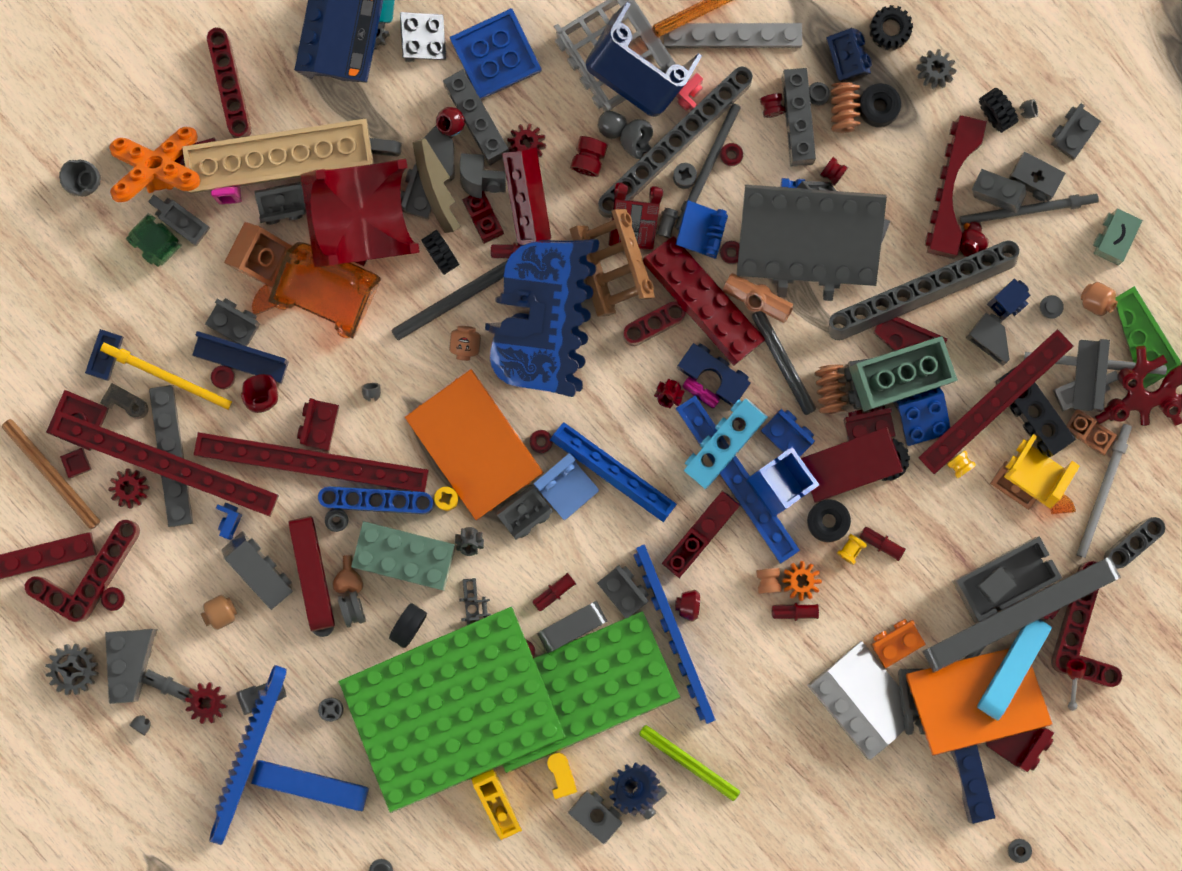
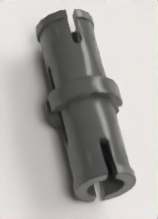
[142,669,192,702]

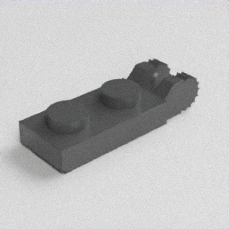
[898,669,925,735]

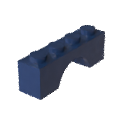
[950,745,996,824]

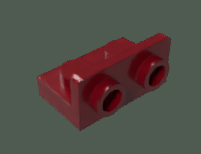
[297,398,339,451]
[843,405,896,441]

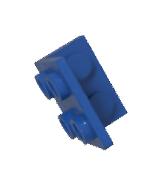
[893,387,951,446]

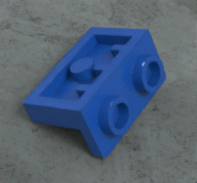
[761,409,815,457]

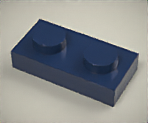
[85,329,124,381]

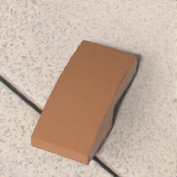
[1066,410,1117,456]

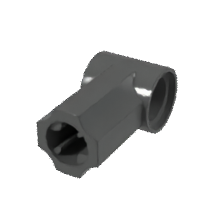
[236,683,287,715]

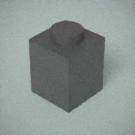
[975,567,1016,604]

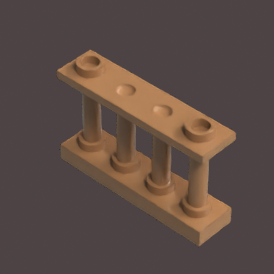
[569,209,655,317]

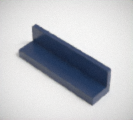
[192,331,289,384]

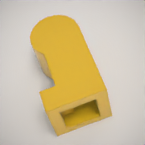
[547,752,577,799]

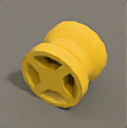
[947,450,976,479]
[434,487,458,511]

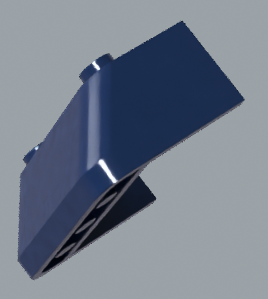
[586,2,702,117]

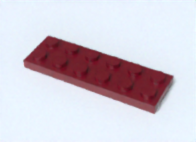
[643,236,765,366]

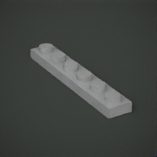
[664,23,802,48]

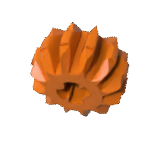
[781,561,822,601]

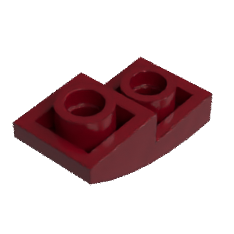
[462,191,504,244]

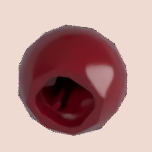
[436,107,465,136]

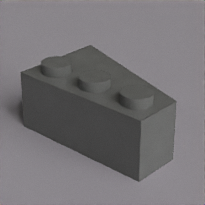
[221,531,293,610]
[105,629,158,704]

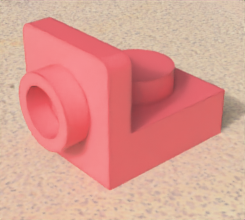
[676,73,703,111]

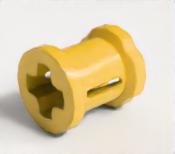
[837,534,867,565]

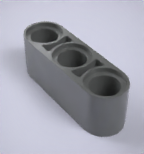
[1104,517,1166,569]
[537,601,607,654]

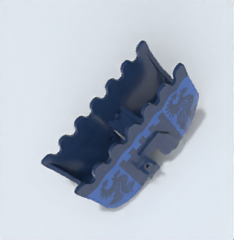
[485,239,600,397]

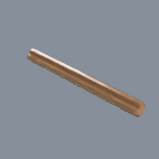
[2,419,100,529]

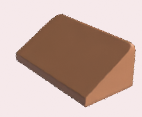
[990,461,1037,510]

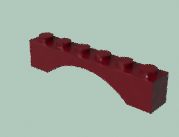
[925,115,987,259]

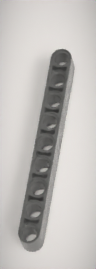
[598,66,753,218]
[829,240,1020,340]
[922,556,1121,673]

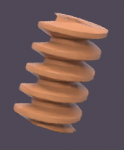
[831,82,860,133]
[814,364,848,414]

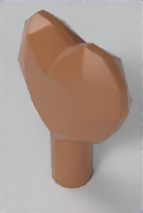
[332,555,363,593]

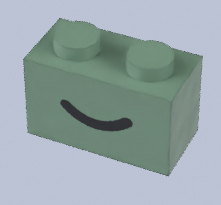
[1093,208,1143,265]

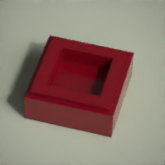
[60,448,92,479]

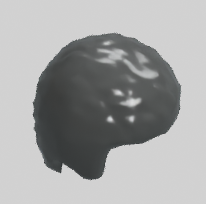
[620,119,653,159]
[59,160,101,197]

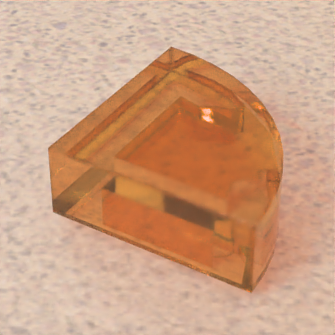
[252,285,276,315]
[1051,494,1076,514]

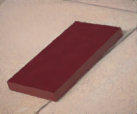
[801,427,903,503]

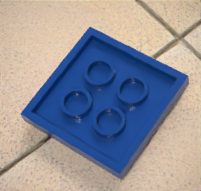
[450,8,542,100]

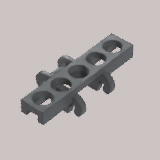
[459,578,491,625]

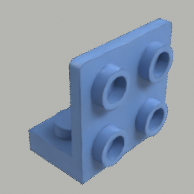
[534,453,599,520]

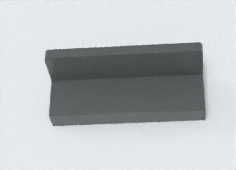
[1073,339,1110,412]

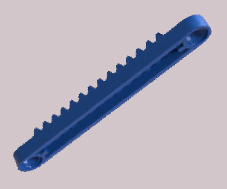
[209,665,287,845]

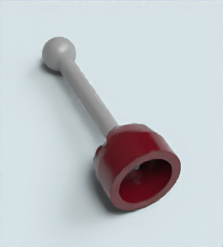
[1066,659,1086,711]

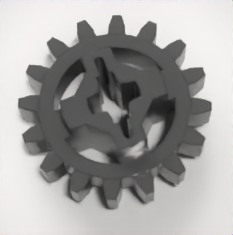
[46,644,98,695]

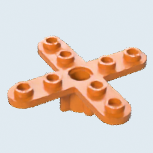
[109,127,201,202]

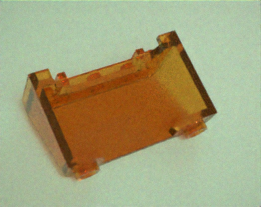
[268,242,381,339]

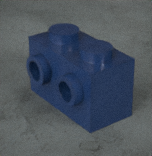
[987,278,1031,321]

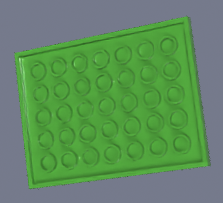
[339,606,566,813]

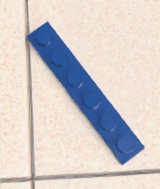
[550,422,677,523]

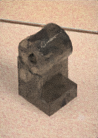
[100,383,148,419]

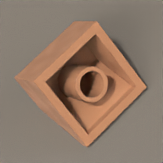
[224,222,293,288]

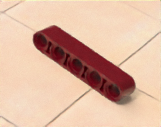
[207,27,252,139]
[289,516,335,632]

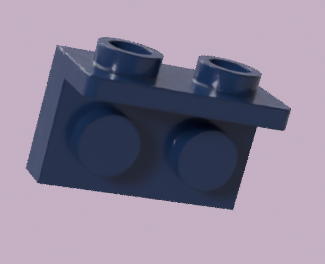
[826,28,872,82]

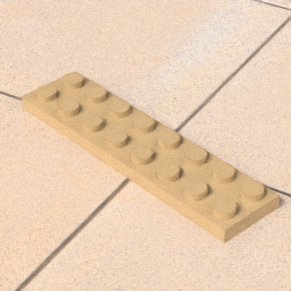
[182,119,373,194]

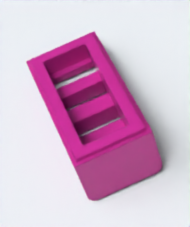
[211,186,242,205]

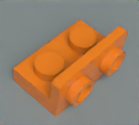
[870,619,926,668]

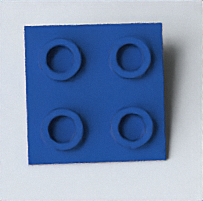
[675,200,728,259]

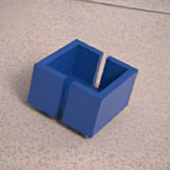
[747,447,819,516]

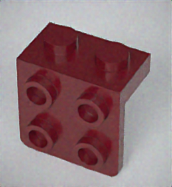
[985,727,1054,773]

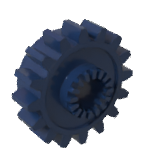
[609,763,661,816]

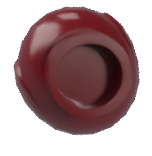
[960,221,989,257]

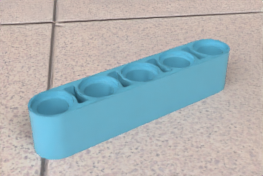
[977,619,1052,721]

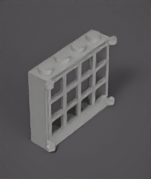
[554,0,676,112]

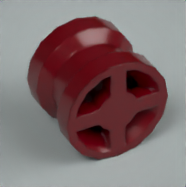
[760,93,786,118]
[820,157,848,186]

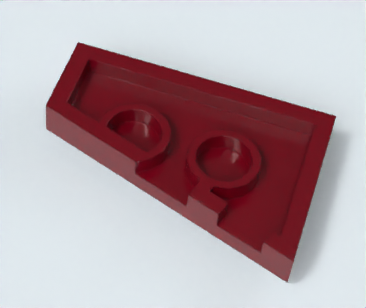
[873,317,948,351]

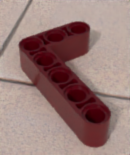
[25,520,140,622]
[1051,561,1122,687]

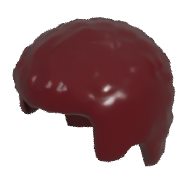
[241,374,279,413]

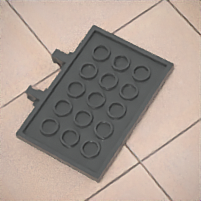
[737,184,887,301]

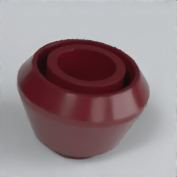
[675,590,700,622]

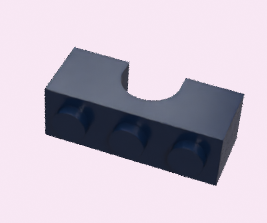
[677,343,751,406]

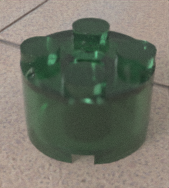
[126,213,182,267]

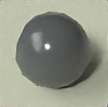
[598,111,627,139]

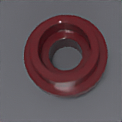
[720,143,743,166]
[720,241,739,264]
[529,430,553,453]
[101,587,125,611]

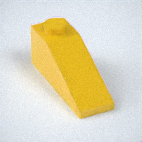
[471,769,522,840]

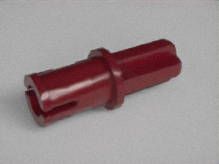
[491,242,523,259]
[859,527,906,561]
[532,573,576,611]
[771,602,819,621]

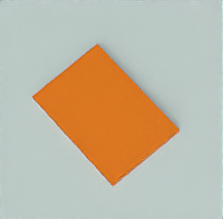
[405,369,544,520]
[906,648,1052,756]

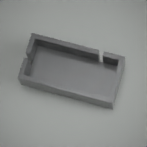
[952,536,1062,623]

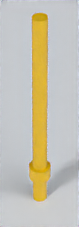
[100,342,232,410]

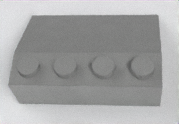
[807,641,919,760]

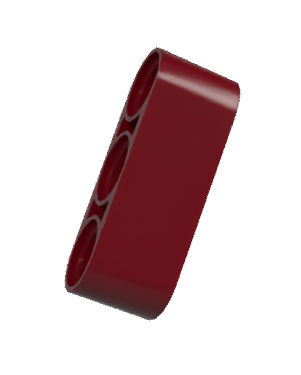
[623,301,686,346]

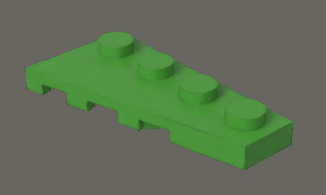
[1115,286,1182,388]

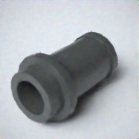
[656,207,679,238]

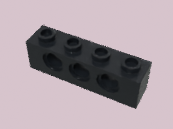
[995,366,1076,457]

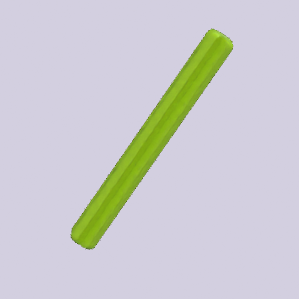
[639,725,740,801]

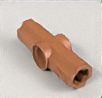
[723,273,794,323]

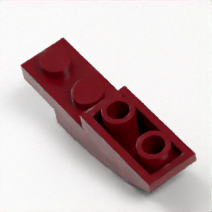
[661,490,740,579]

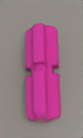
[683,377,720,408]

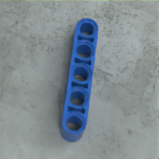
[318,487,434,515]
[251,760,369,811]

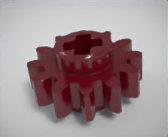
[185,682,228,724]

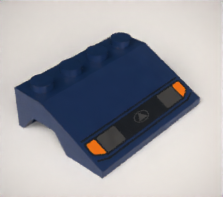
[294,0,383,83]

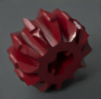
[507,123,546,157]
[108,468,150,509]

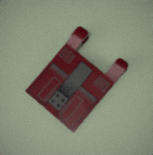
[608,183,663,250]

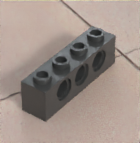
[782,68,816,167]
[443,70,509,166]

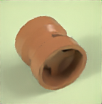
[756,568,782,594]

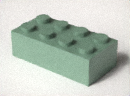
[849,336,958,412]
[351,521,456,591]

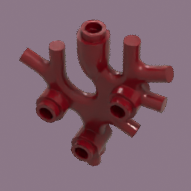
[1095,346,1182,426]

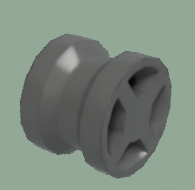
[673,163,697,189]
[318,698,344,722]

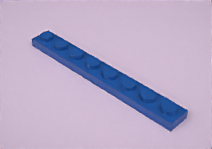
[676,396,800,564]
[633,544,716,724]

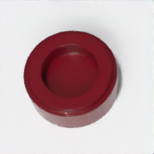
[211,365,235,389]

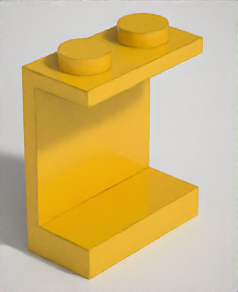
[1004,434,1080,509]

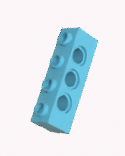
[684,399,768,489]

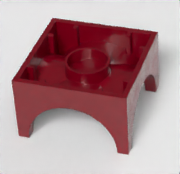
[300,159,420,268]

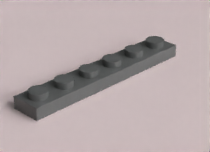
[149,385,193,527]

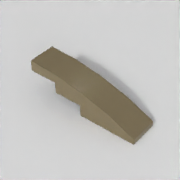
[413,138,461,233]

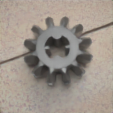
[916,49,956,89]

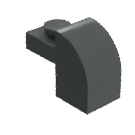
[460,153,506,199]

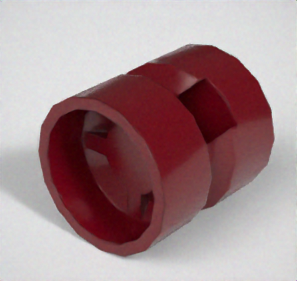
[570,136,608,177]

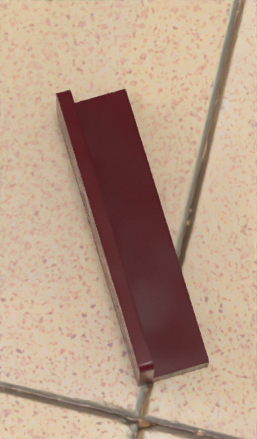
[502,147,551,245]

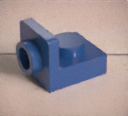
[216,502,242,540]

